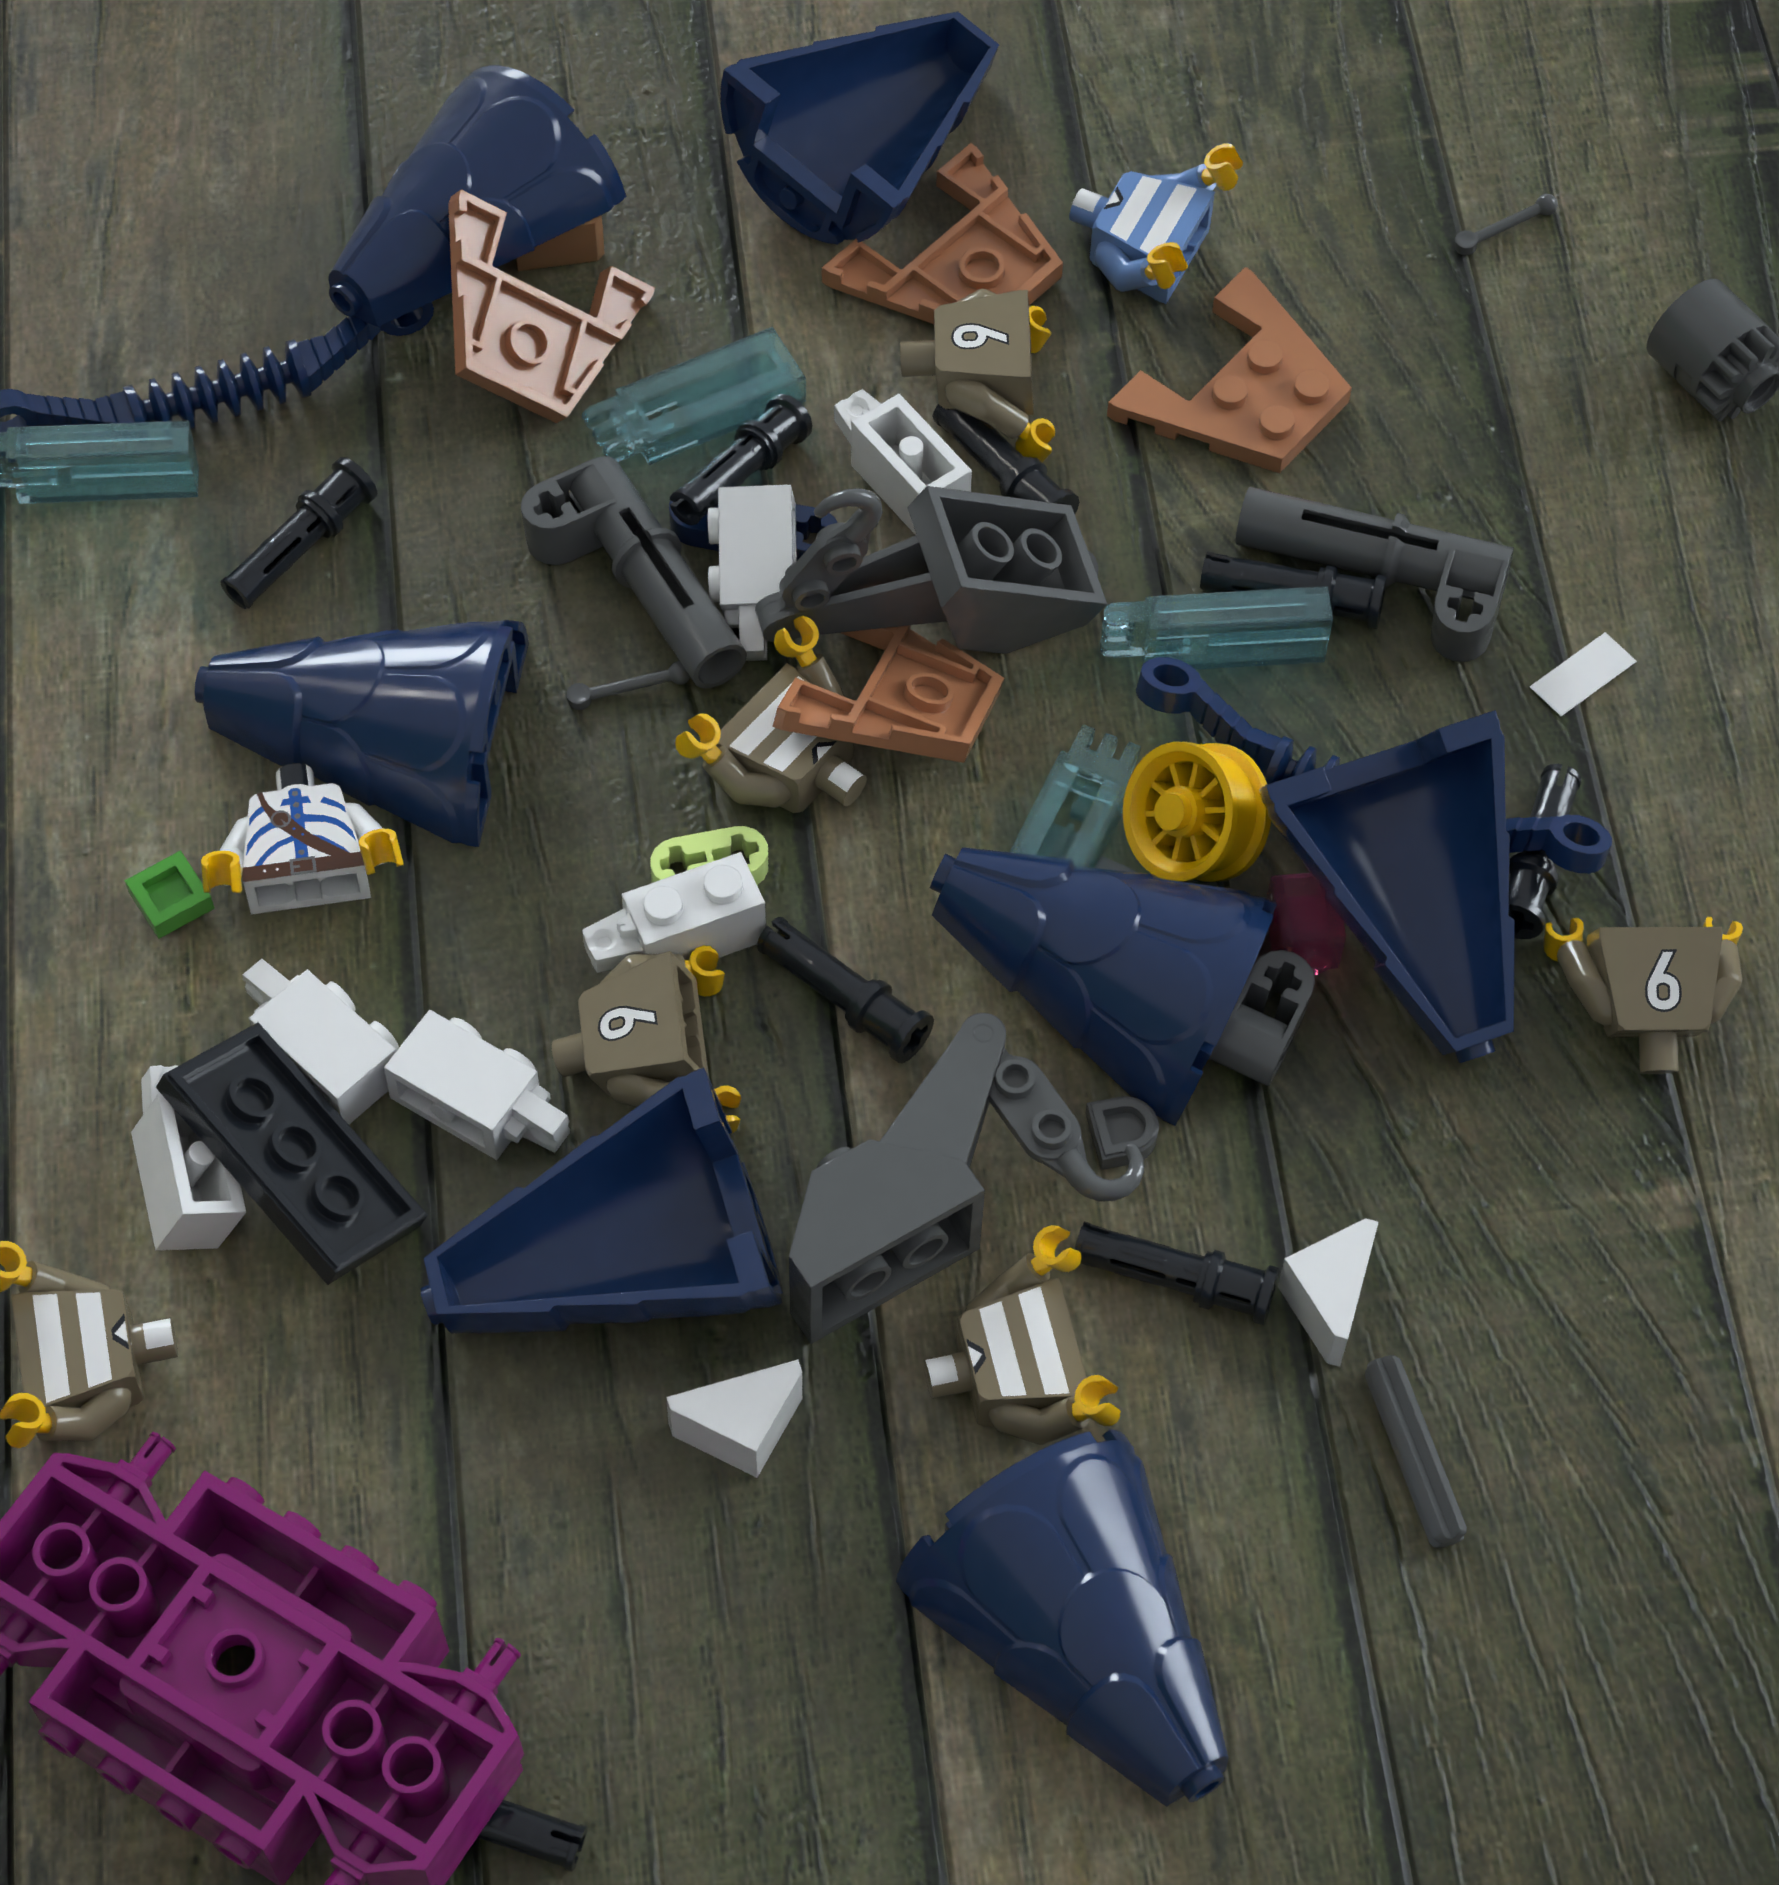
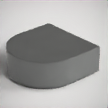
[1085,1096,1159,1170]

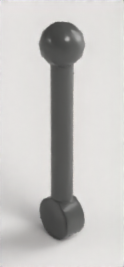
[1454,194,1558,255]
[567,661,690,710]

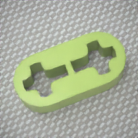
[650,826,768,885]

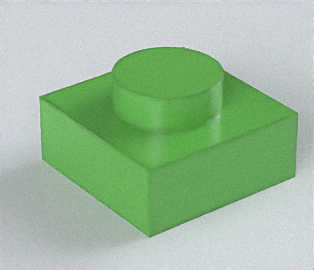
[124,850,215,939]

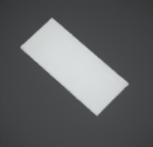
[1529,632,1637,716]

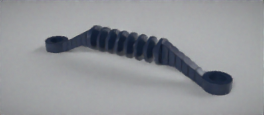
[0,302,434,447]
[1136,657,1612,874]

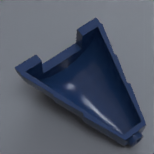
[720,12,999,245]
[328,65,626,327]
[195,620,529,847]
[1259,710,1515,1063]
[929,847,1277,1126]
[421,1067,783,1334]
[896,1429,1229,1807]

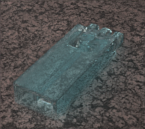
[582,326,806,465]
[0,421,199,504]
[1100,586,1333,670]
[1010,724,1141,868]

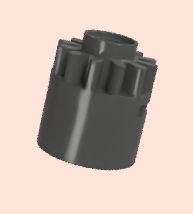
[1646,279,1779,421]

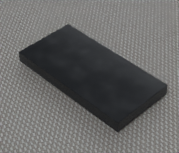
[156,1022,428,1285]

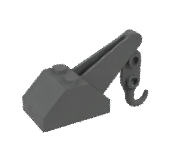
[755,486,1107,654]
[789,1013,1144,1344]

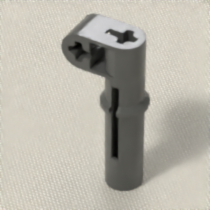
[521,456,747,688]
[1235,487,1514,662]
[1209,950,1315,1087]

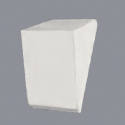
[1278,1218,1378,1367]
[666,1360,802,1478]

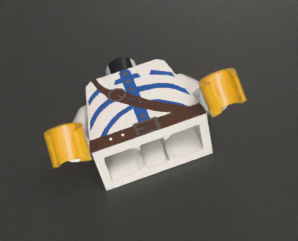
[201,763,404,915]

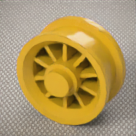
[1123,742,1271,882]

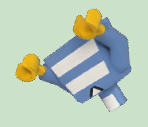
[1069,144,1243,304]

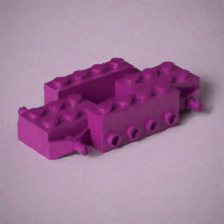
[0,1432,524,1885]

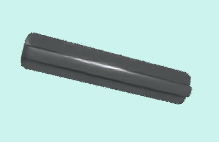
[1365,1355,1467,1548]

